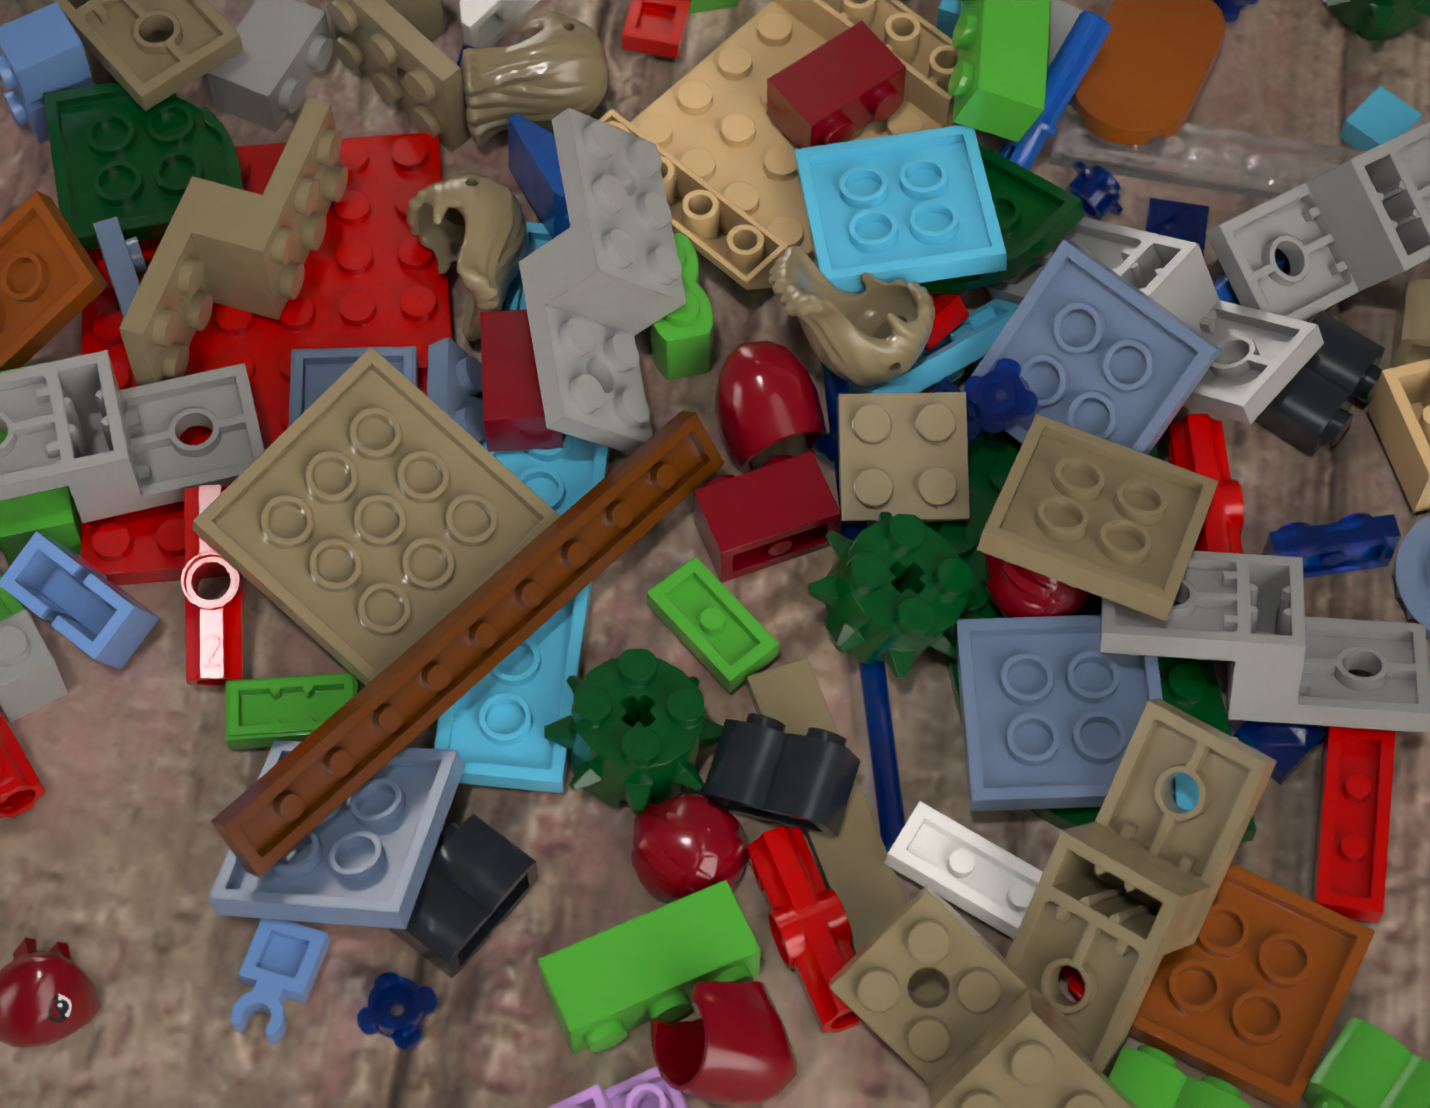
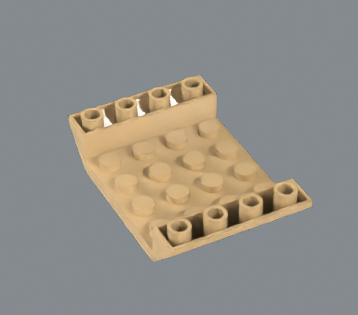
[599,0,958,290]

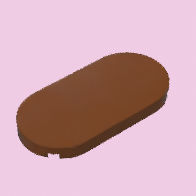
[1071,0,1226,146]

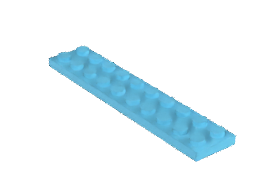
[434,222,611,793]

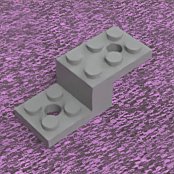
[519,108,687,454]
[1205,121,1430,321]
[987,217,1324,425]
[0,350,265,523]
[1100,551,1430,733]

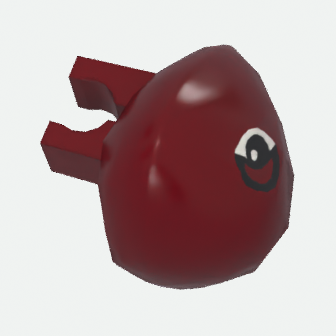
[0,937,101,1048]

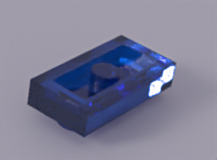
[1262,513,1401,578]

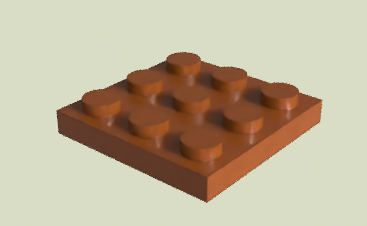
[1128,863,1375,1108]

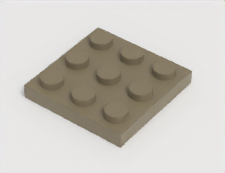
[977,414,1219,621]

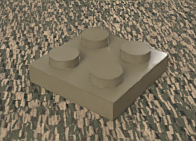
[837,392,970,524]

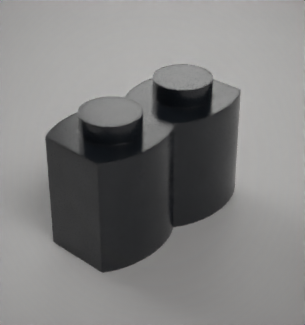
[1254,311,1385,456]
[702,713,861,837]
[389,814,538,978]

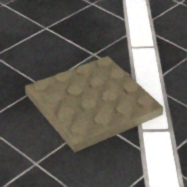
[192,347,560,686]

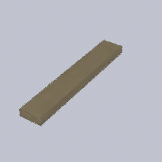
[746,657,944,1001]

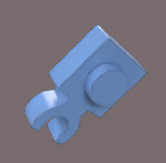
[231,918,330,1044]

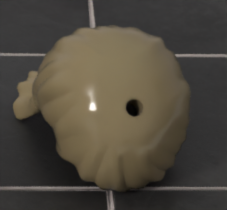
[460,13,608,148]
[406,172,528,342]
[768,246,935,387]

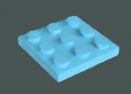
[794,125,1007,292]

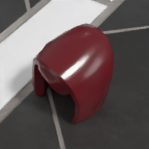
[715,340,826,474]
[650,981,797,1106]

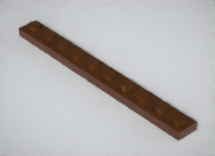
[211,411,724,877]

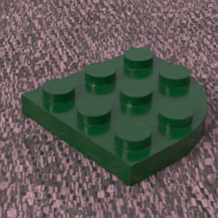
[43,82,244,250]
[918,125,1084,292]

